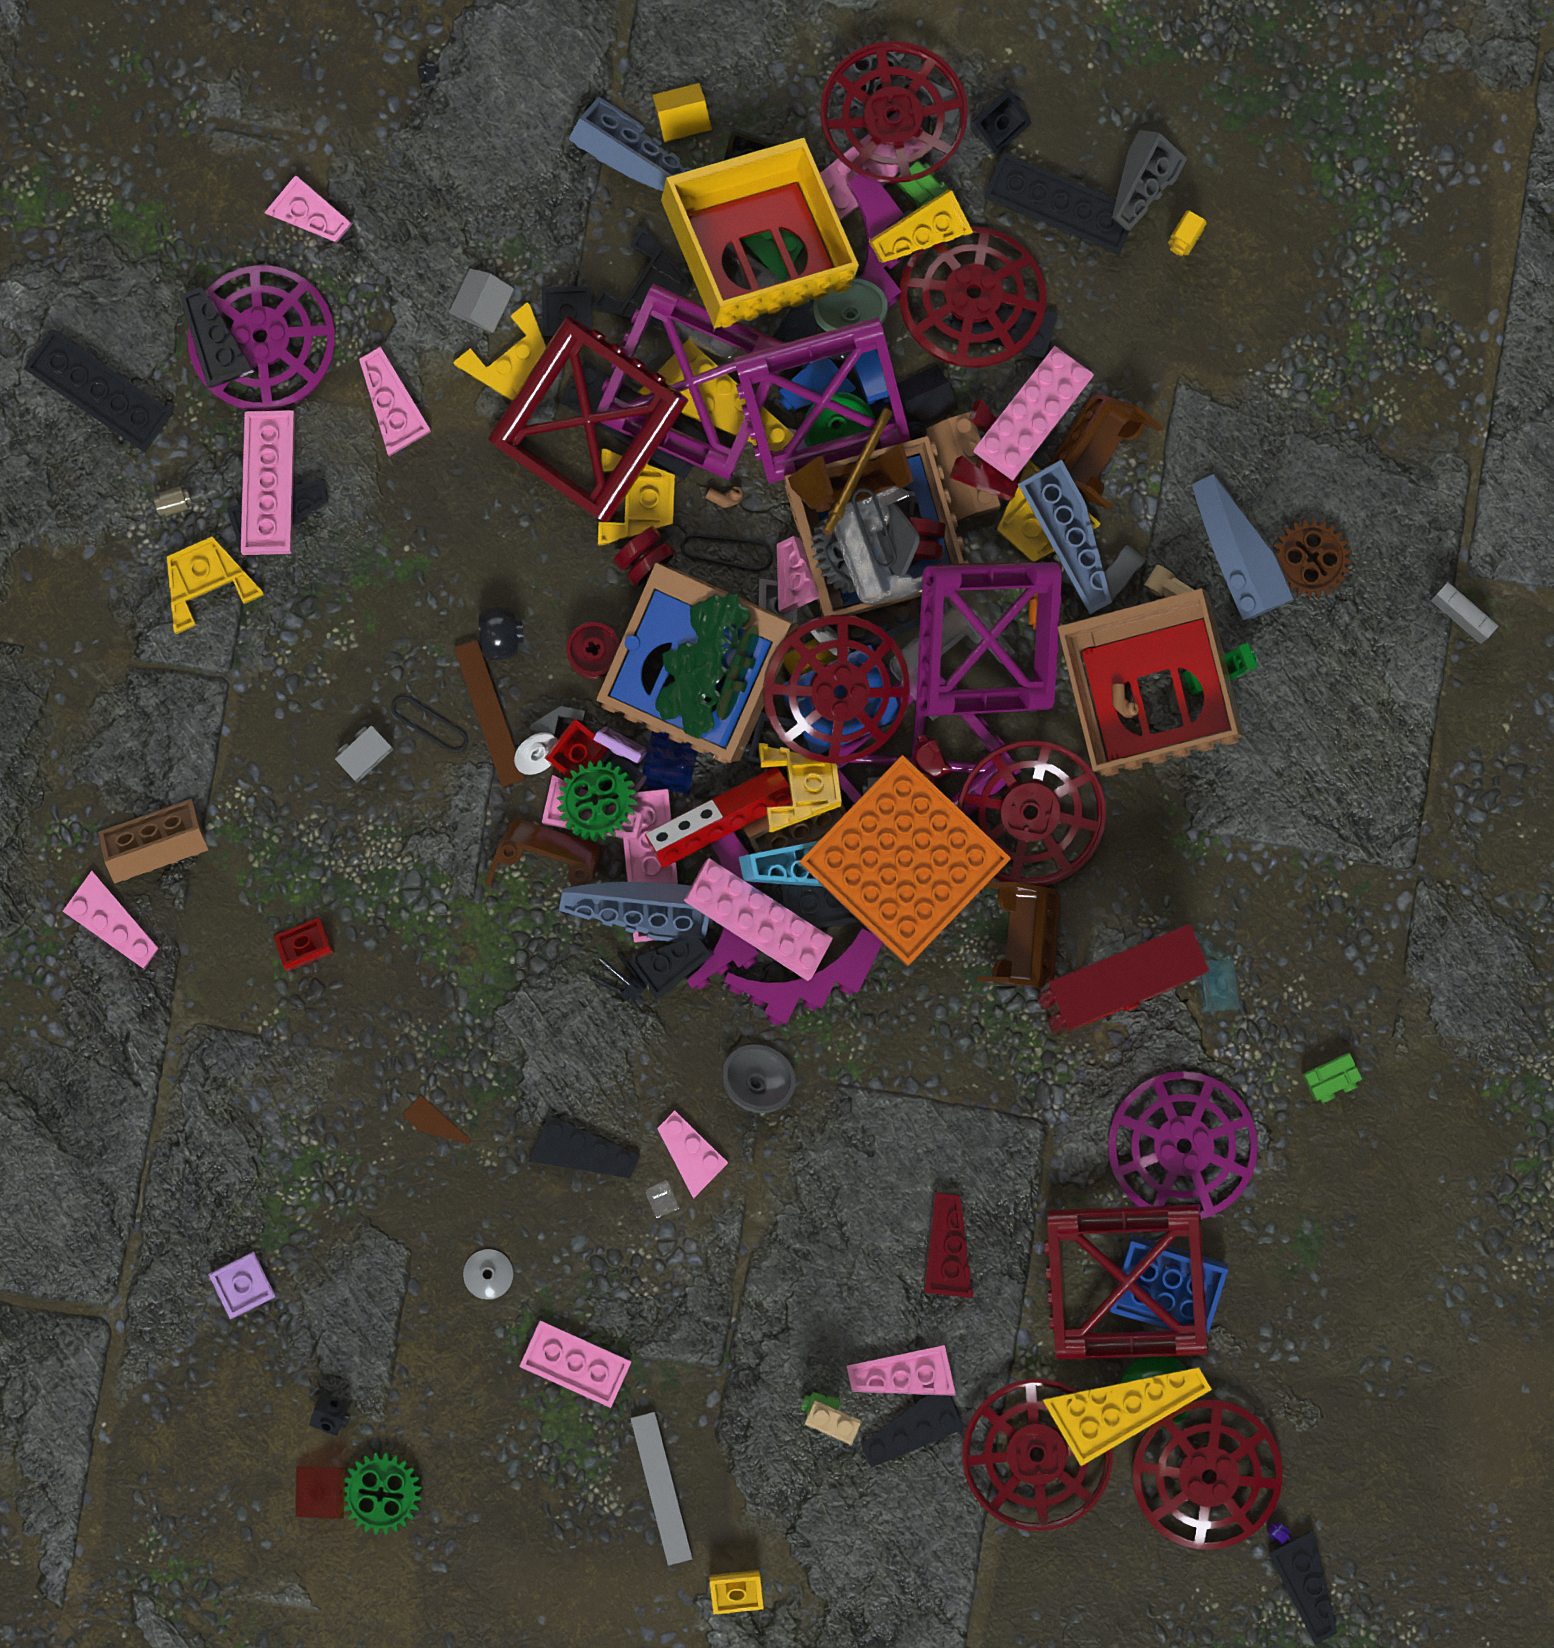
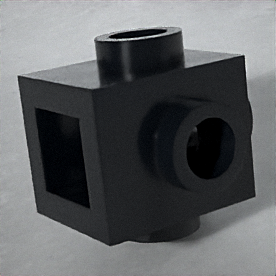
[309,1392,351,1436]

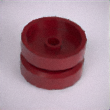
[907,517,946,560]
[613,526,676,588]
[566,622,620,680]

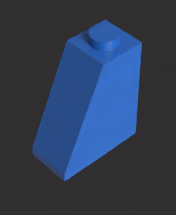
[850,349,890,410]
[779,357,856,413]

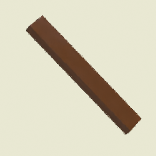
[454,640,526,788]

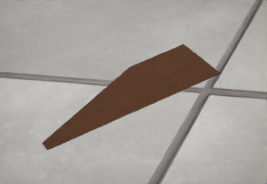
[403,1095,471,1144]

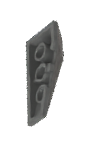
[1112,130,1187,230]

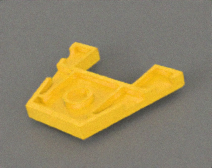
[453,302,546,401]
[598,449,675,546]
[997,460,1101,562]
[167,537,264,634]
[758,743,842,832]

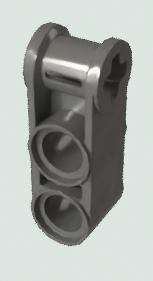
[1096,545,1147,612]

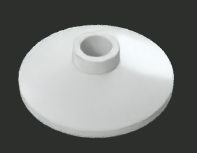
[514,733,558,775]

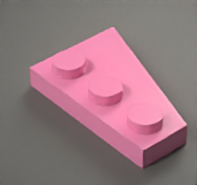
[265,175,352,242]
[777,536,819,614]
[657,1111,728,1199]

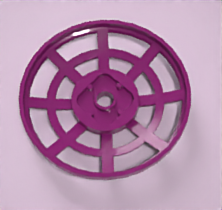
[188,265,335,411]
[1108,1071,1258,1219]

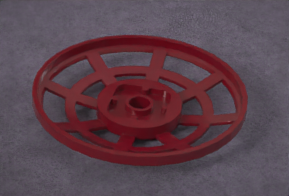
[820,41,968,183]
[899,226,1047,368]
[763,614,910,764]
[957,739,1106,886]
[962,1379,1113,1531]
[1132,1399,1283,1550]

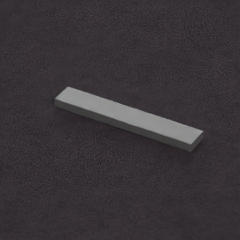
[630,1412,693,1566]

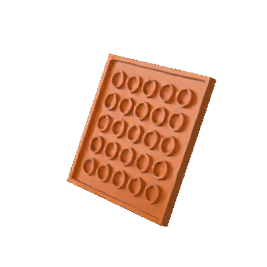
[799,755,1011,967]

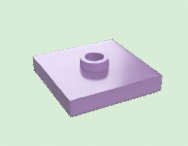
[593,726,648,763]
[208,1252,276,1319]

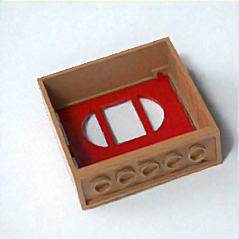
[1058,588,1245,777]

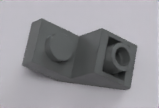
[530,706,586,736]

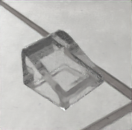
[645,1181,679,1218]

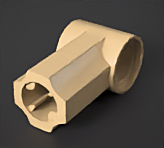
[1144,565,1194,598]

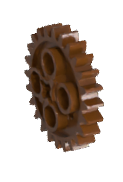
[1273,519,1352,599]

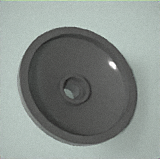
[722,1044,796,1113]

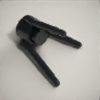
[589,952,647,1001]

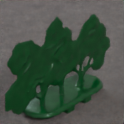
[655,593,759,739]

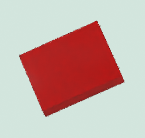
[544,719,610,780]
[274,917,334,972]

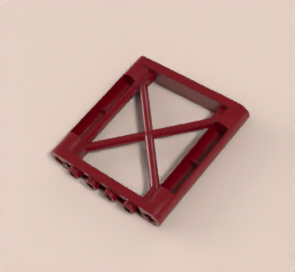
[488,316,688,522]
[1045,1205,1208,1360]

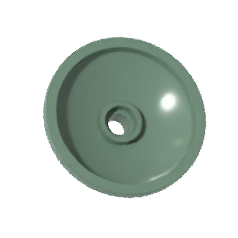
[813,278,888,331]

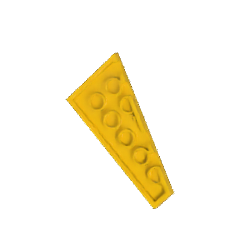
[638,339,794,452]
[1043,1367,1212,1466]

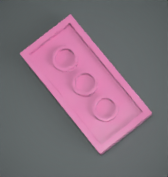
[519,1320,632,1408]

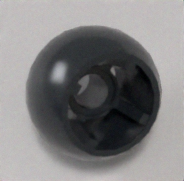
[478,607,524,661]

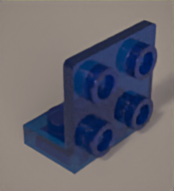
[643,731,698,794]

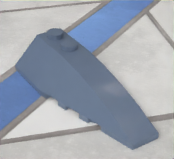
[568,97,692,191]
[1017,460,1112,614]
[1192,474,1295,620]
[559,882,709,942]

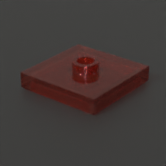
[295,1466,345,1519]

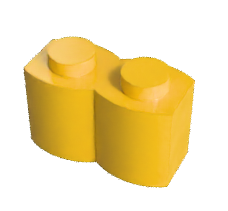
[1168,210,1207,256]

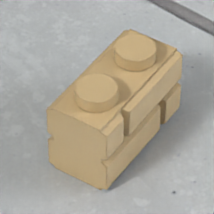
[804,1400,862,1445]

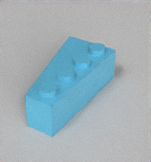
[739,841,824,887]

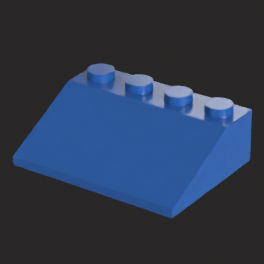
[782,645,900,755]
[1110,1235,1228,1334]

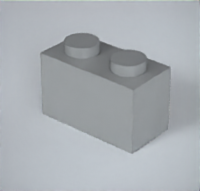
[335,726,393,783]

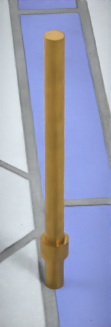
[822,408,892,535]

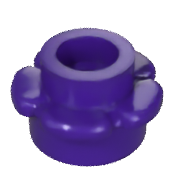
[1267,1522,1291,1545]

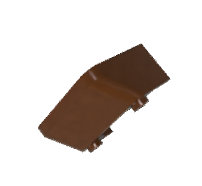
[1047,394,1162,510]
[788,443,914,512]
[485,819,602,888]
[977,882,1060,988]

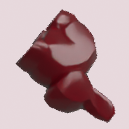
[913,734,952,787]

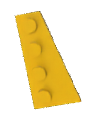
[869,190,973,263]

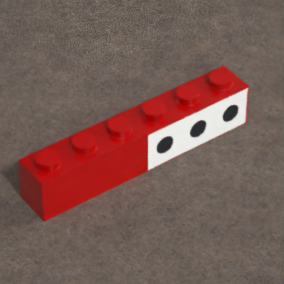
[645,766,791,868]

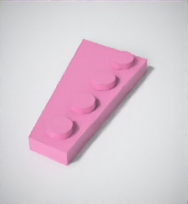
[359,347,431,456]
[542,775,644,840]
[847,1345,956,1396]

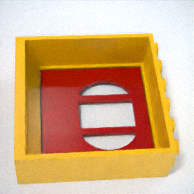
[661,138,859,328]

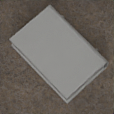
[1430,582,1498,644]

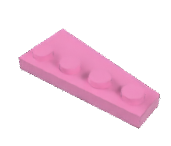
[63,871,159,969]

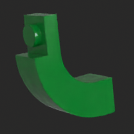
[1182,643,1258,697]

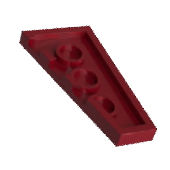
[923,1193,974,1298]

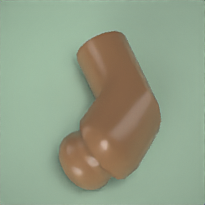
[706,486,743,508]
[1112,684,1139,718]

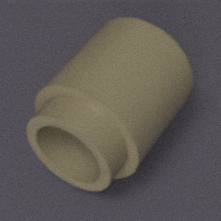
[153,486,192,516]

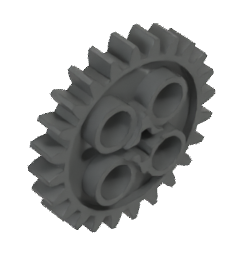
[834,39,912,117]
[811,513,877,593]

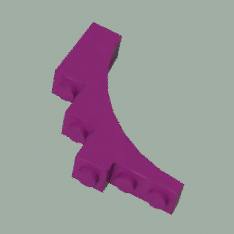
[847,167,904,308]
[686,832,764,990]
[724,928,883,1027]

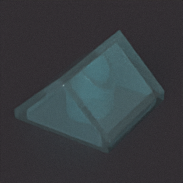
[1197,959,1240,1014]

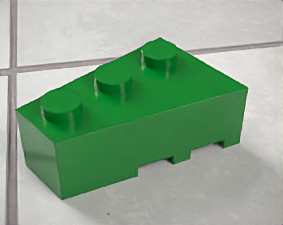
[739,229,805,283]

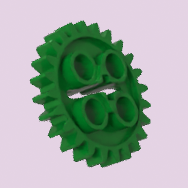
[557,760,638,842]
[340,1453,422,1535]

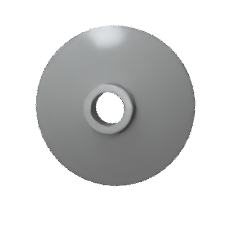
[463,1249,513,1299]

